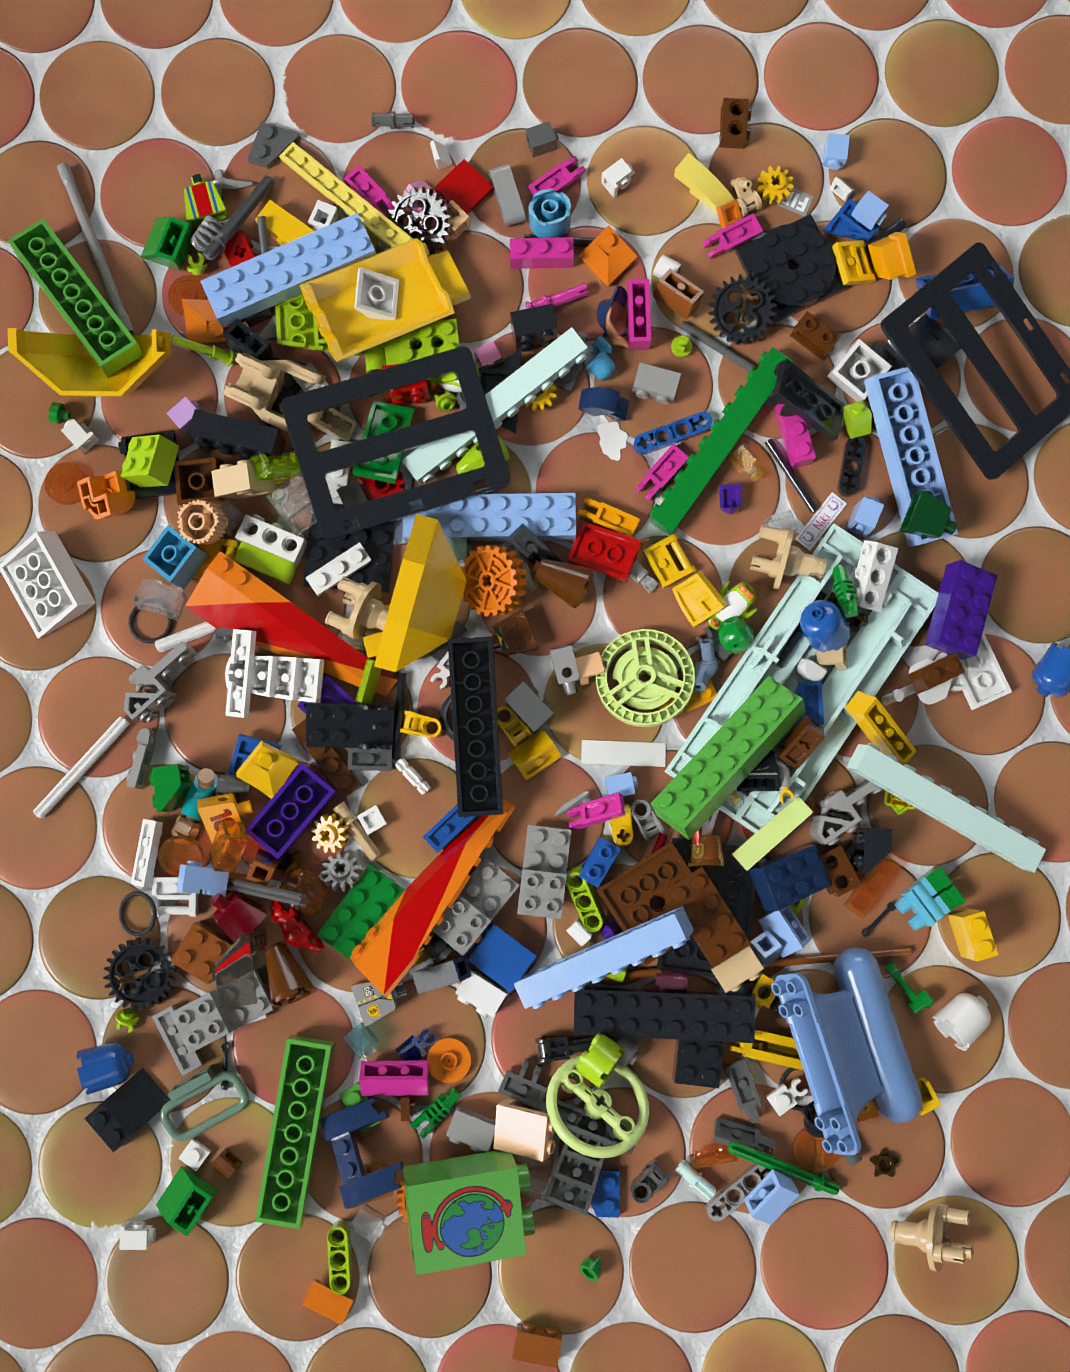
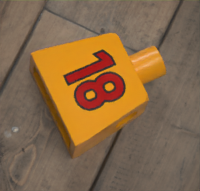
[197,793,253,844]

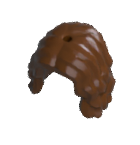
[279,868,328,917]

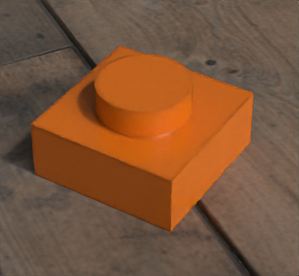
[716,200,742,228]

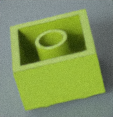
[120,435,179,487]

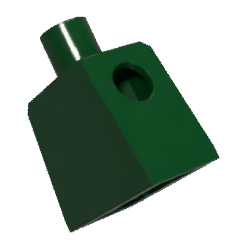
[900,490,957,539]

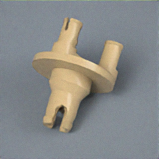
[750,524,827,589]
[325,576,389,640]
[890,1203,974,1272]

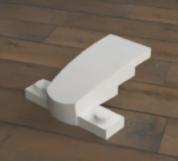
[225,629,324,718]

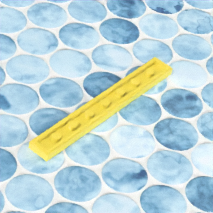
[279,142,413,249]

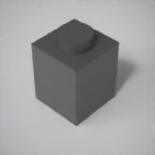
[526,121,559,157]

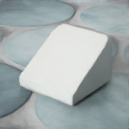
[430,140,452,170]
[830,177,855,201]

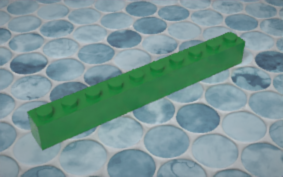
[650,347,793,536]

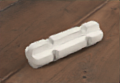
[395,758,431,795]

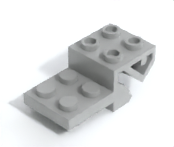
[124,641,198,723]
[809,779,882,846]
[517,825,571,919]
[432,858,520,956]
[170,969,275,1054]

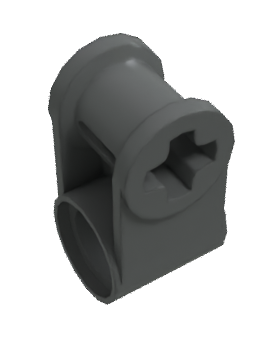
[629,1159,671,1204]

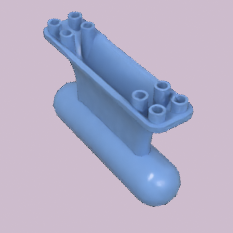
[771,947,922,1155]

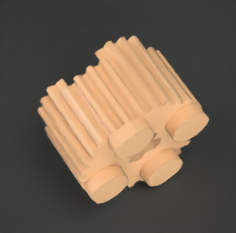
[177,500,228,545]

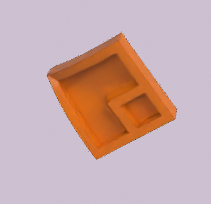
[579,225,638,287]
[182,299,230,345]

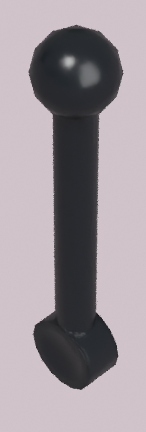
[862,902,896,937]
[221,1043,231,1090]

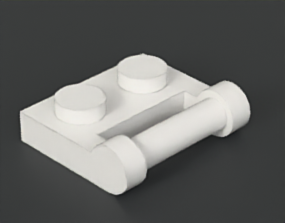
[152,877,199,917]

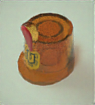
[688,827,725,868]

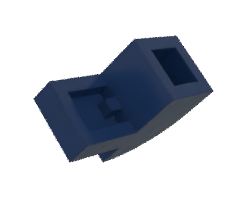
[578,387,630,422]

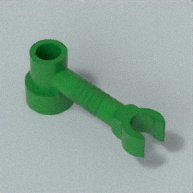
[884,961,935,1015]

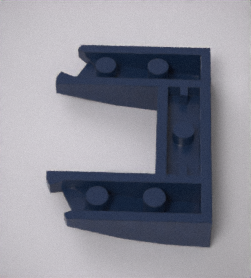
[320,1098,404,1209]

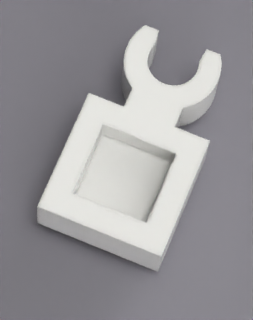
[430,652,450,689]
[765,1078,808,1116]

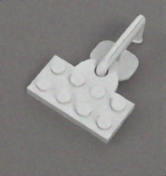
[881,632,1012,710]

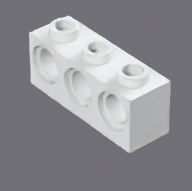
[235,514,307,565]
[853,540,898,612]

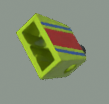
[184,174,230,229]

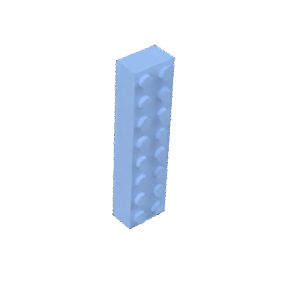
[200,213,376,328]
[864,367,958,547]
[403,493,576,543]
[514,906,694,1009]

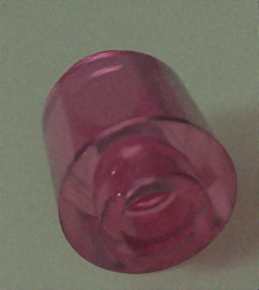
[655,969,688,992]

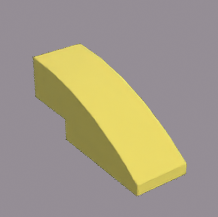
[674,153,735,213]

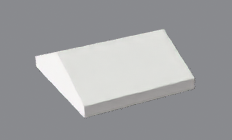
[355,267,399,320]

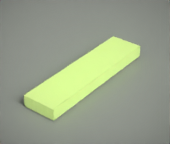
[732,796,813,871]

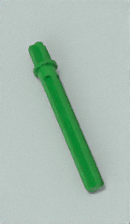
[728,1141,840,1195]

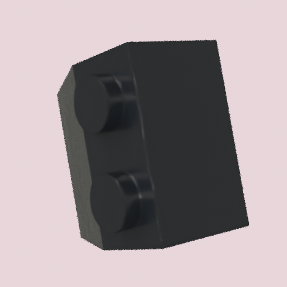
[84,1068,170,1153]

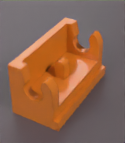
[302,1280,354,1325]

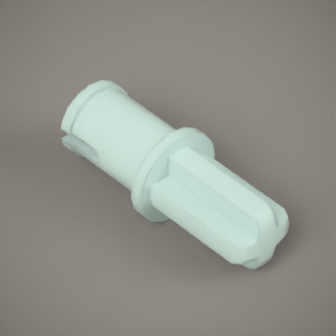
[675,1159,716,1200]

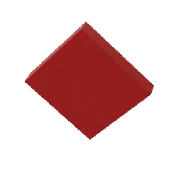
[435,159,493,215]

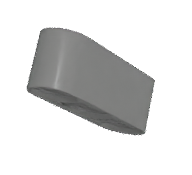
[488,164,526,227]

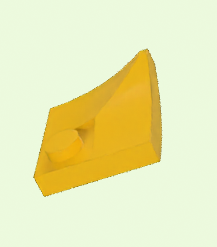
[672,570,727,627]
[236,741,298,799]

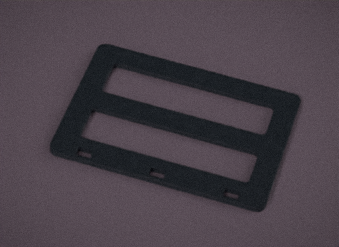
[881,242,1070,480]
[281,346,511,540]

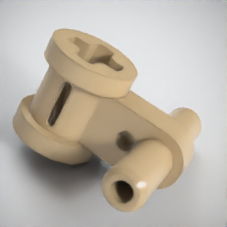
[730,177,762,218]

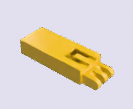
[730,1030,804,1071]

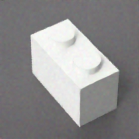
[455,968,507,1017]

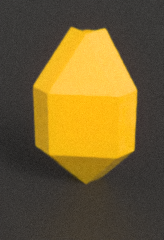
[7,328,171,397]
[374,514,467,672]

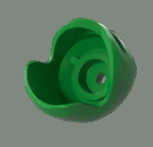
[718,617,754,654]

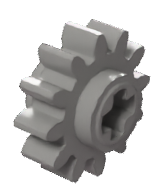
[321,852,361,892]

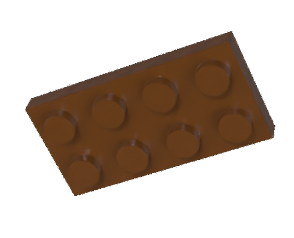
[664,867,751,968]

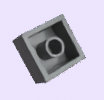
[504,681,554,735]

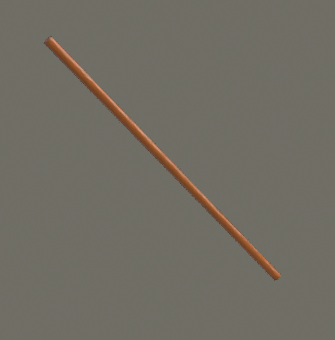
[591,947,911,982]

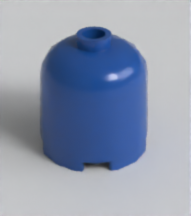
[800,600,850,653]
[1032,642,1070,697]
[76,1042,134,1095]

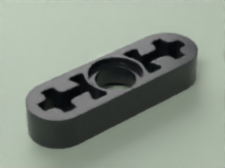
[837,436,866,497]

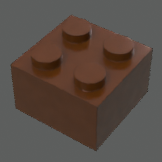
[174,457,227,506]

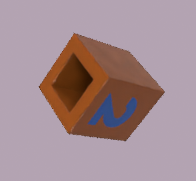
[246,849,278,886]

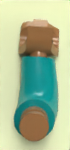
[171,768,218,845]

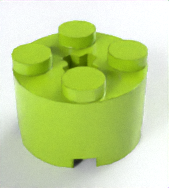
[575,1033,626,1088]

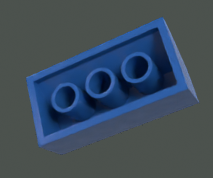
[916,261,1014,319]

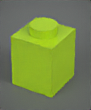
[843,401,872,439]

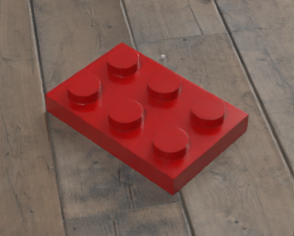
[567,522,643,582]

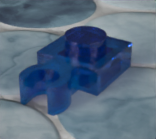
[395,1028,437,1061]

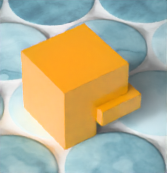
[868,232,916,280]

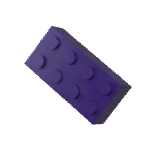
[925,560,998,660]
[245,763,338,859]

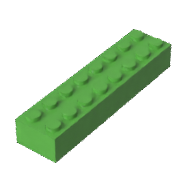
[7,218,143,377]
[651,676,806,840]
[255,1035,335,1229]

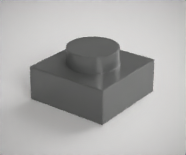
[214,627,233,642]

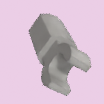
[630,561,658,593]

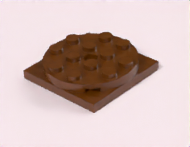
[597,842,692,966]

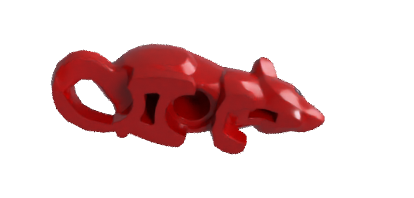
[271,900,325,953]

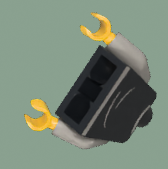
[725,751,794,805]

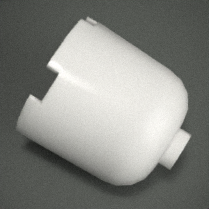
[933,993,991,1051]

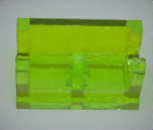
[250,452,301,481]

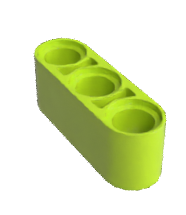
[233,541,298,585]
[566,866,605,932]
[327,1221,353,1295]

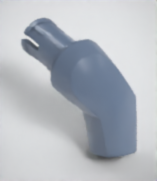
[691,639,719,692]

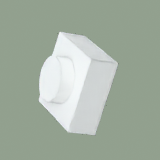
[357,805,387,835]
[179,1138,211,1171]

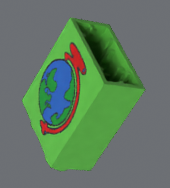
[403,1150,535,1275]

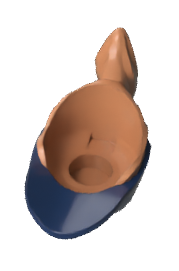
[597,285,629,348]

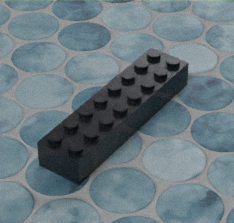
[448,636,504,817]
[574,987,755,1043]

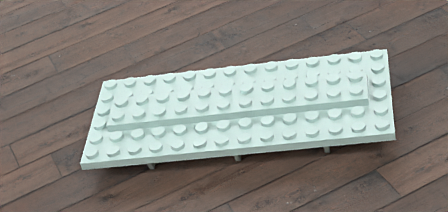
[664,523,938,833]

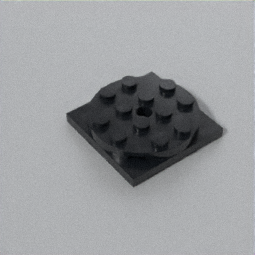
[735,214,848,323]

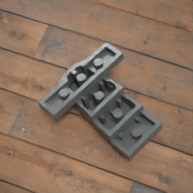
[544,1100,635,1216]

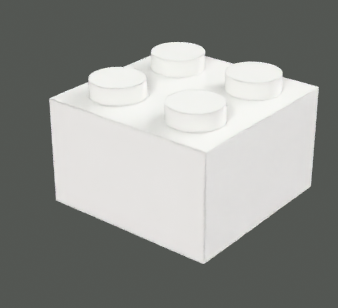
[826,339,892,402]

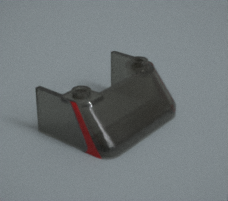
[212,928,270,1009]

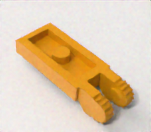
[578,498,641,538]

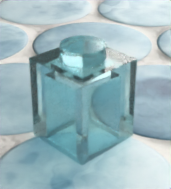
[343,1021,380,1059]

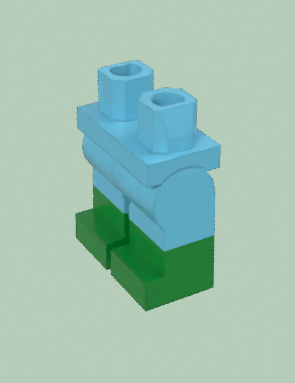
[895,867,966,930]

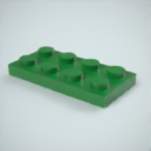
[353,400,415,484]
[317,864,405,961]

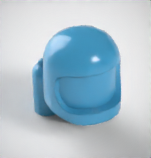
[584,336,615,381]

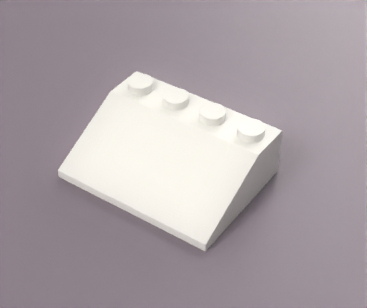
[0,530,96,639]

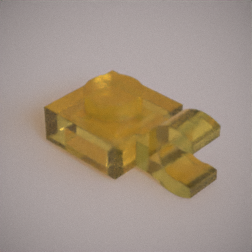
[728,443,766,482]

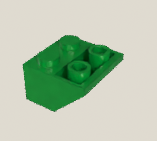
[141,216,195,271]
[149,764,191,812]
[156,1166,219,1236]

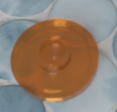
[168,275,209,317]
[45,462,87,505]
[158,836,204,877]
[792,1128,838,1173]

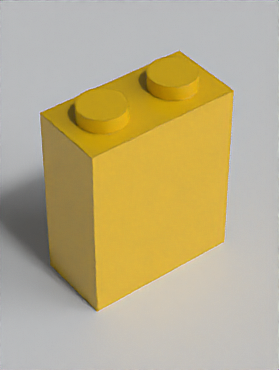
[947,908,999,962]

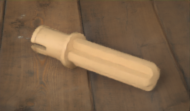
[333,802,381,861]

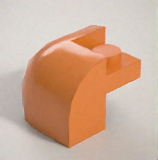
[77,470,135,519]

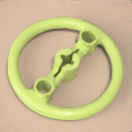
[546,1054,649,1158]

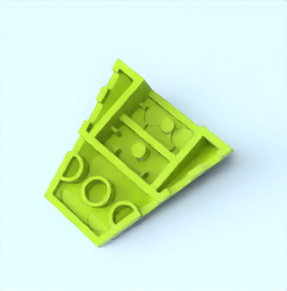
[275,294,364,356]

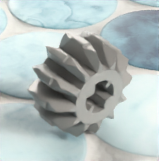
[190,216,223,252]

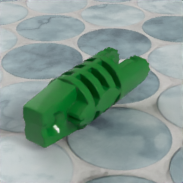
[833,564,858,618]
[409,1087,460,1139]

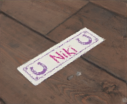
[795,492,847,551]

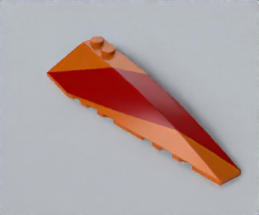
[185,551,398,698]
[350,799,515,998]

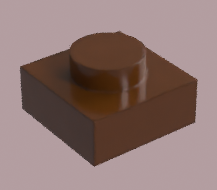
[401,1095,416,1121]

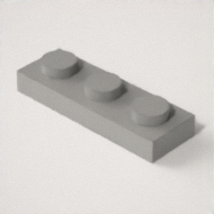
[152,1005,204,1076]

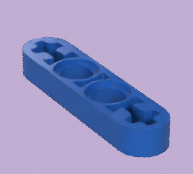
[633,412,712,455]

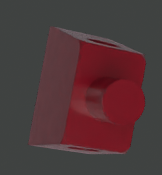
[211,892,267,946]

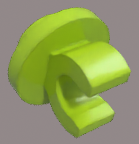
[186,252,208,275]
[671,335,692,357]
[434,390,457,412]
[116,1008,139,1033]

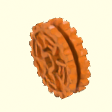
[461,545,528,616]

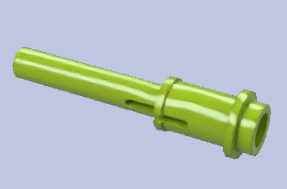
[170,335,237,366]

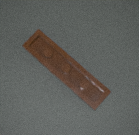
[292,719,361,798]

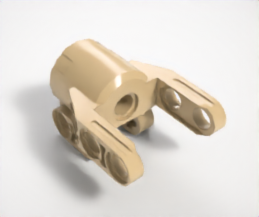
[223,352,326,432]

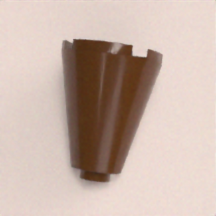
[531,558,594,609]
[265,942,315,1007]

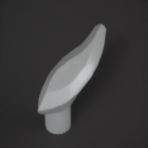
[213,169,253,189]
[554,791,592,817]

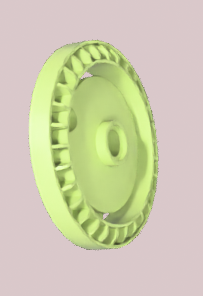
[596,629,695,727]

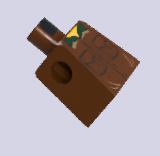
[492,609,538,656]

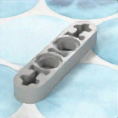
[706,1163,769,1221]

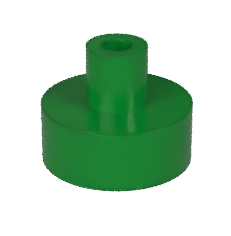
[48,402,71,425]
[579,1256,603,1282]

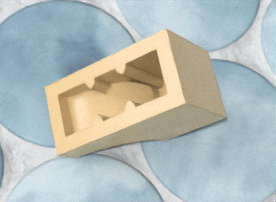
[307,408,357,442]

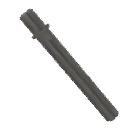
[203,175,275,261]

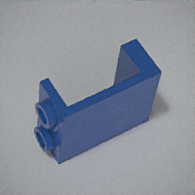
[579,837,620,888]
[468,923,537,992]

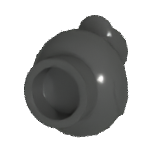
[426,931,454,962]

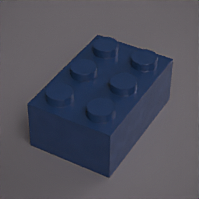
[749,844,831,911]

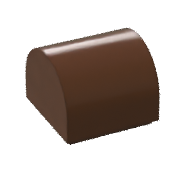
[211,1148,242,1179]

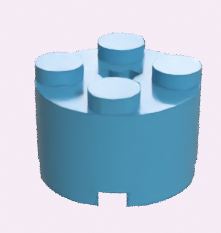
[529,189,571,238]

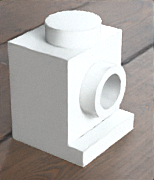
[601,158,635,198]
[308,200,340,231]
[61,419,100,454]
[119,1220,156,1250]

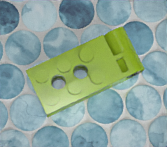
[364,319,460,374]

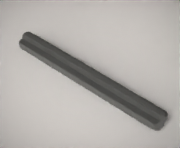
[227,878,307,906]

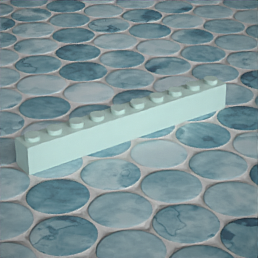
[402,327,589,484]
[846,743,1046,873]

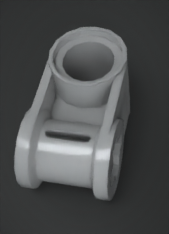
[630,799,665,842]

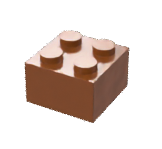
[170,921,236,984]

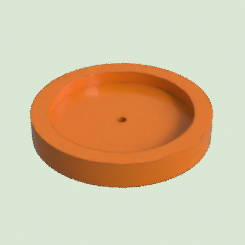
[427,1037,471,1083]

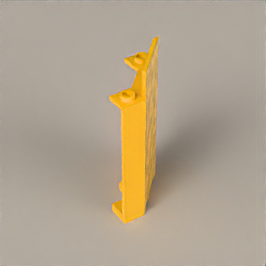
[299,238,471,362]

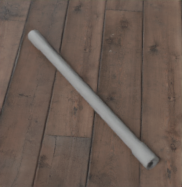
[57,163,135,335]

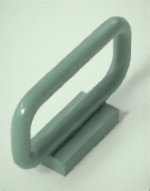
[160,1065,249,1142]

